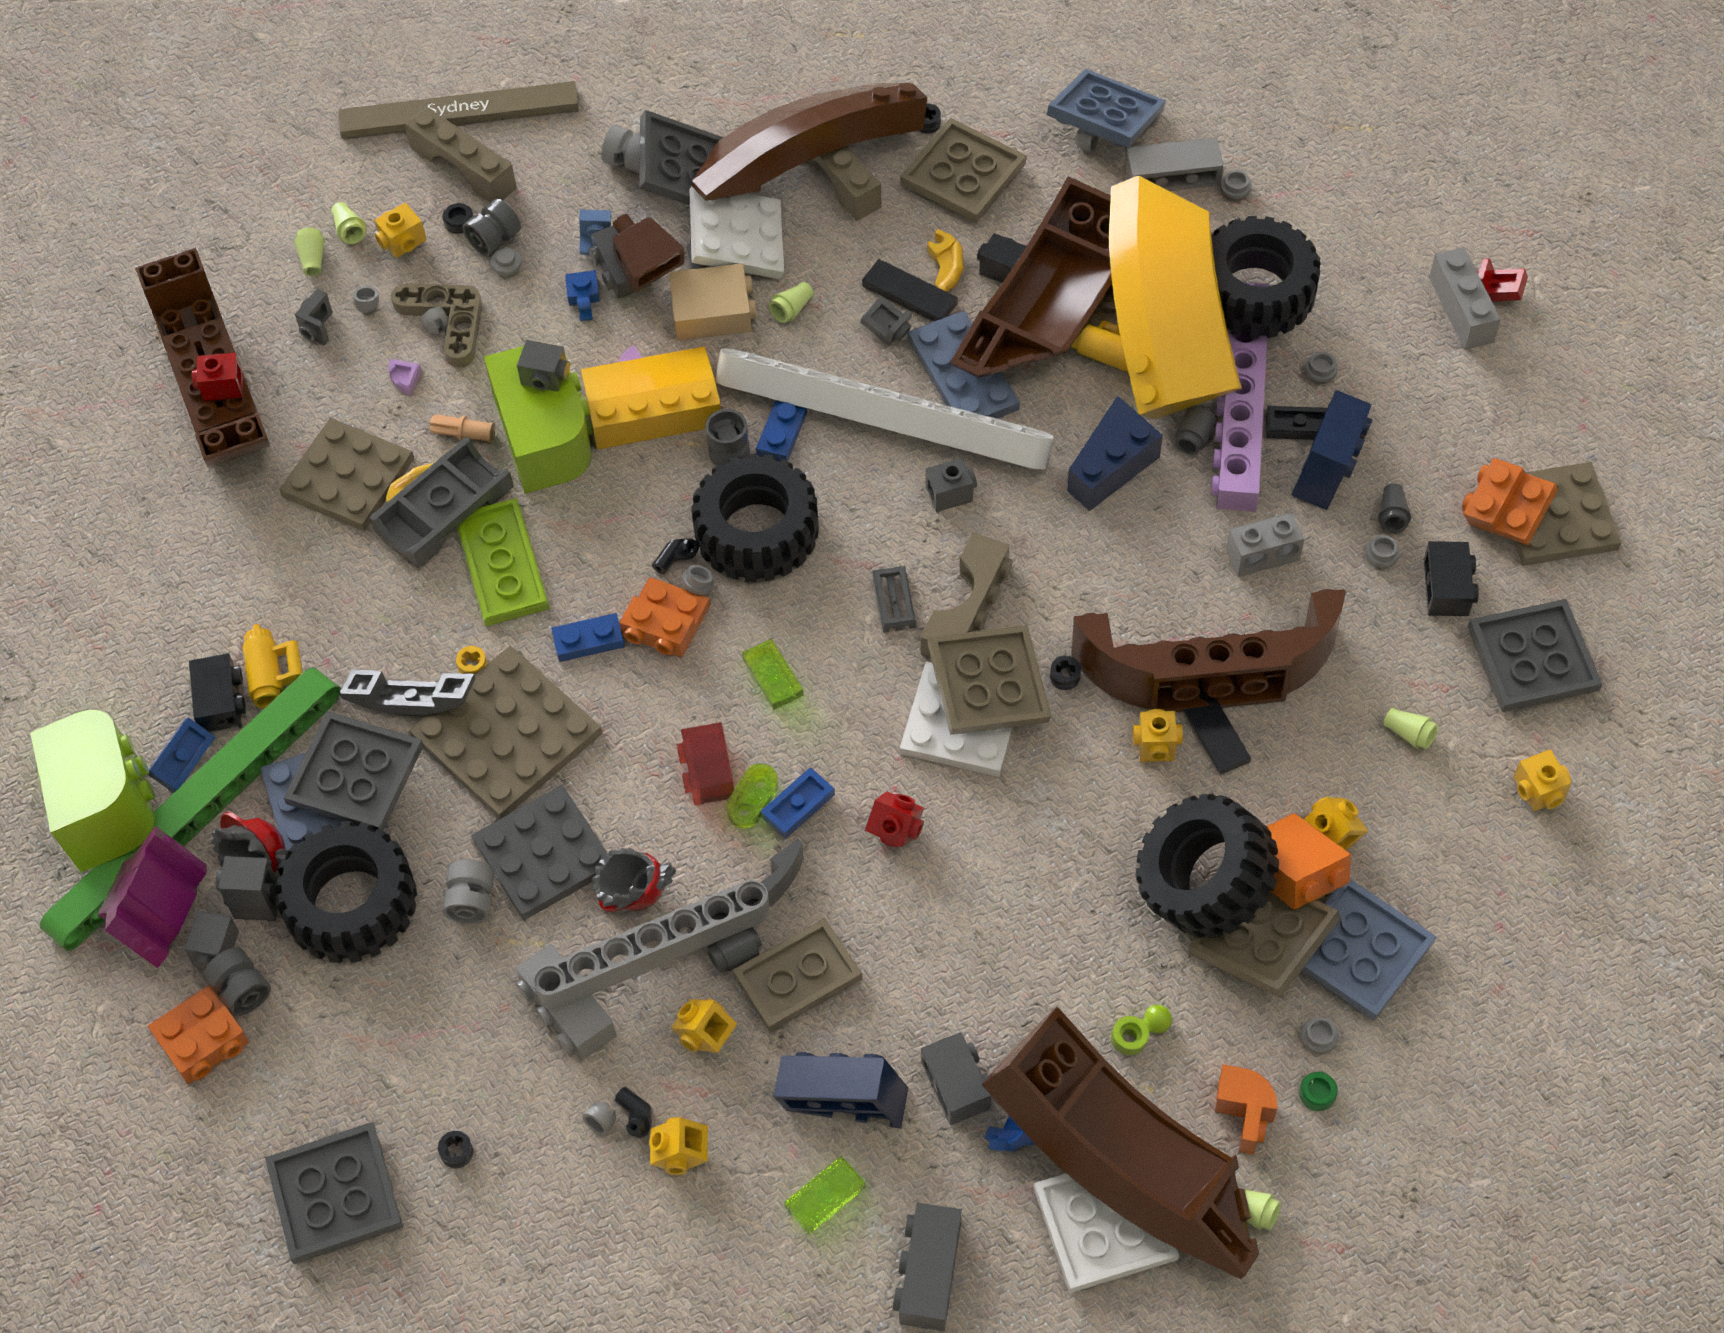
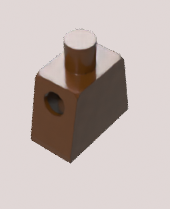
[613,214,684,293]

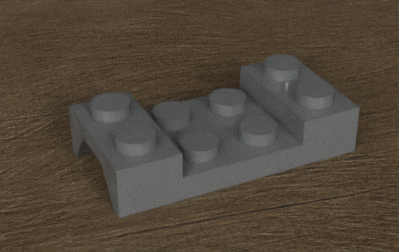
[370,437,514,568]

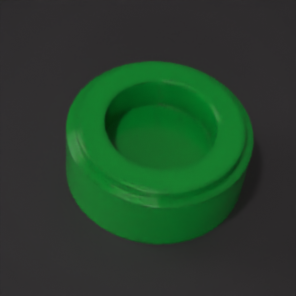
[1299,1072,1338,1111]

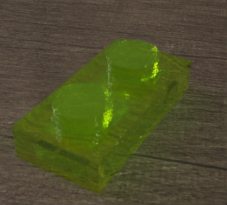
[742,638,804,710]
[784,1155,866,1234]

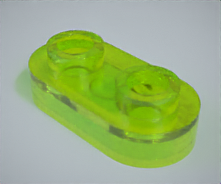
[726,763,778,828]

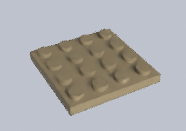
[409,645,603,819]

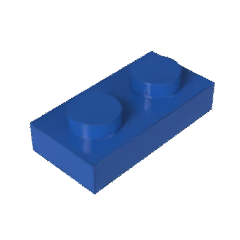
[756,400,807,461]
[551,613,625,662]
[147,717,216,793]
[760,767,835,839]

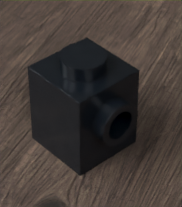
[977,233,1027,283]

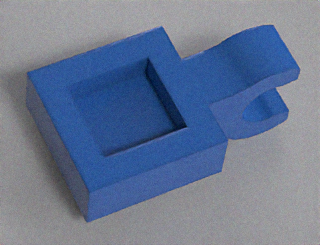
[565,270,600,321]

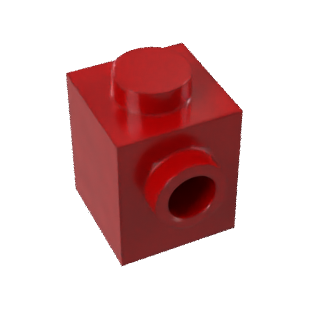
[192,353,243,401]

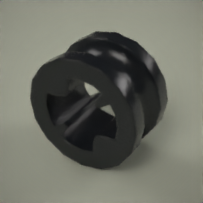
[919,103,941,134]
[1050,656,1081,690]
[438,1131,474,1169]

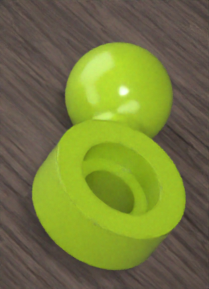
[1111,1004,1172,1055]

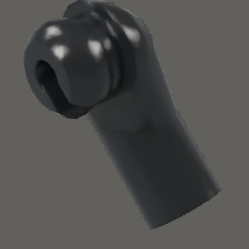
[652,538,699,574]
[614,1086,652,1138]

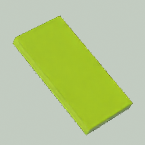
[457,498,550,627]

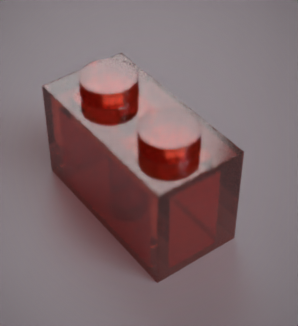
[676,722,735,805]

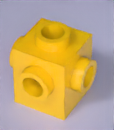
[374,202,427,258]
[1132,709,1183,762]
[1513,749,1572,811]
[1303,797,1368,851]
[671,998,737,1053]
[649,1117,708,1175]

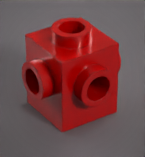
[864,791,924,847]

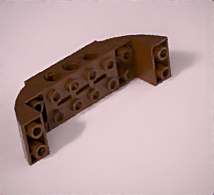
[135,248,270,468]
[1071,589,1346,712]

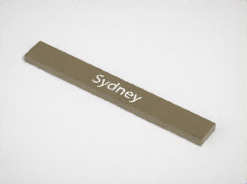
[339,81,579,139]

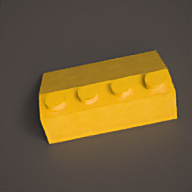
[581,346,721,450]

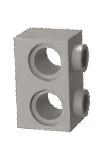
[1226,512,1304,577]

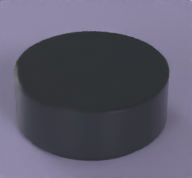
[442,203,473,234]

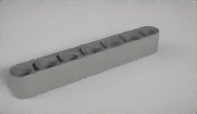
[533,880,770,1010]

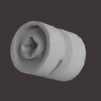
[601,125,640,174]
[442,859,495,924]

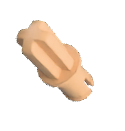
[430,414,495,443]

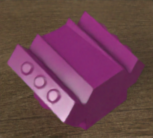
[97,826,207,968]

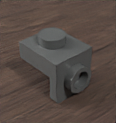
[295,289,333,345]
[860,296,912,346]

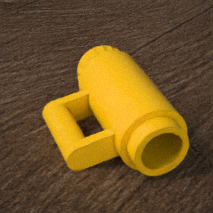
[1071,320,1128,373]
[242,624,303,709]

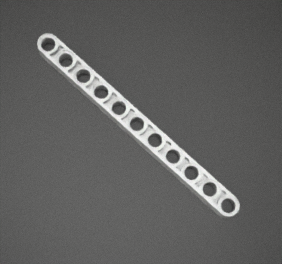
[715,349,1053,469]

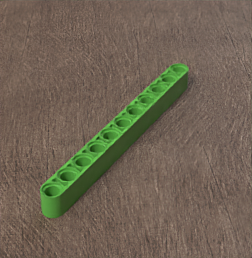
[40,667,341,951]

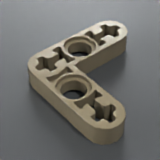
[391,284,482,368]

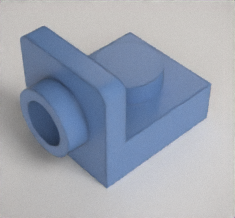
[579,209,611,255]

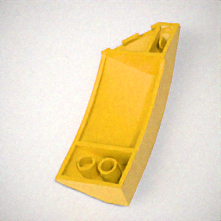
[1109,175,1242,420]

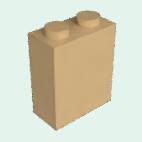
[669,263,756,341]

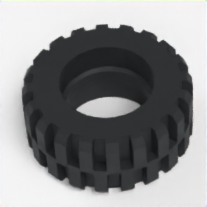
[1211,216,1321,339]
[691,454,819,582]
[1136,794,1279,938]
[274,821,417,963]

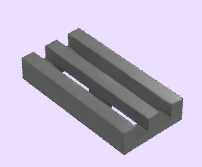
[872,566,916,633]

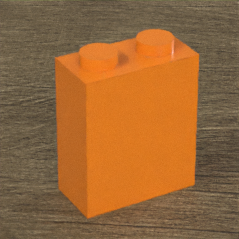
[1267,813,1351,910]

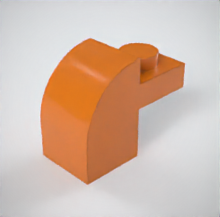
[1214,1064,1277,1155]

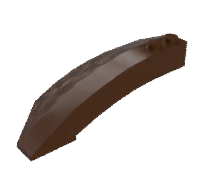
[692,83,928,201]
[950,176,1112,378]
[981,1006,1259,1279]

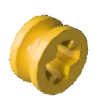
[456,646,488,675]

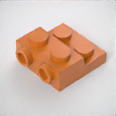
[1462,458,1558,545]
[619,577,710,658]
[148,985,250,1085]

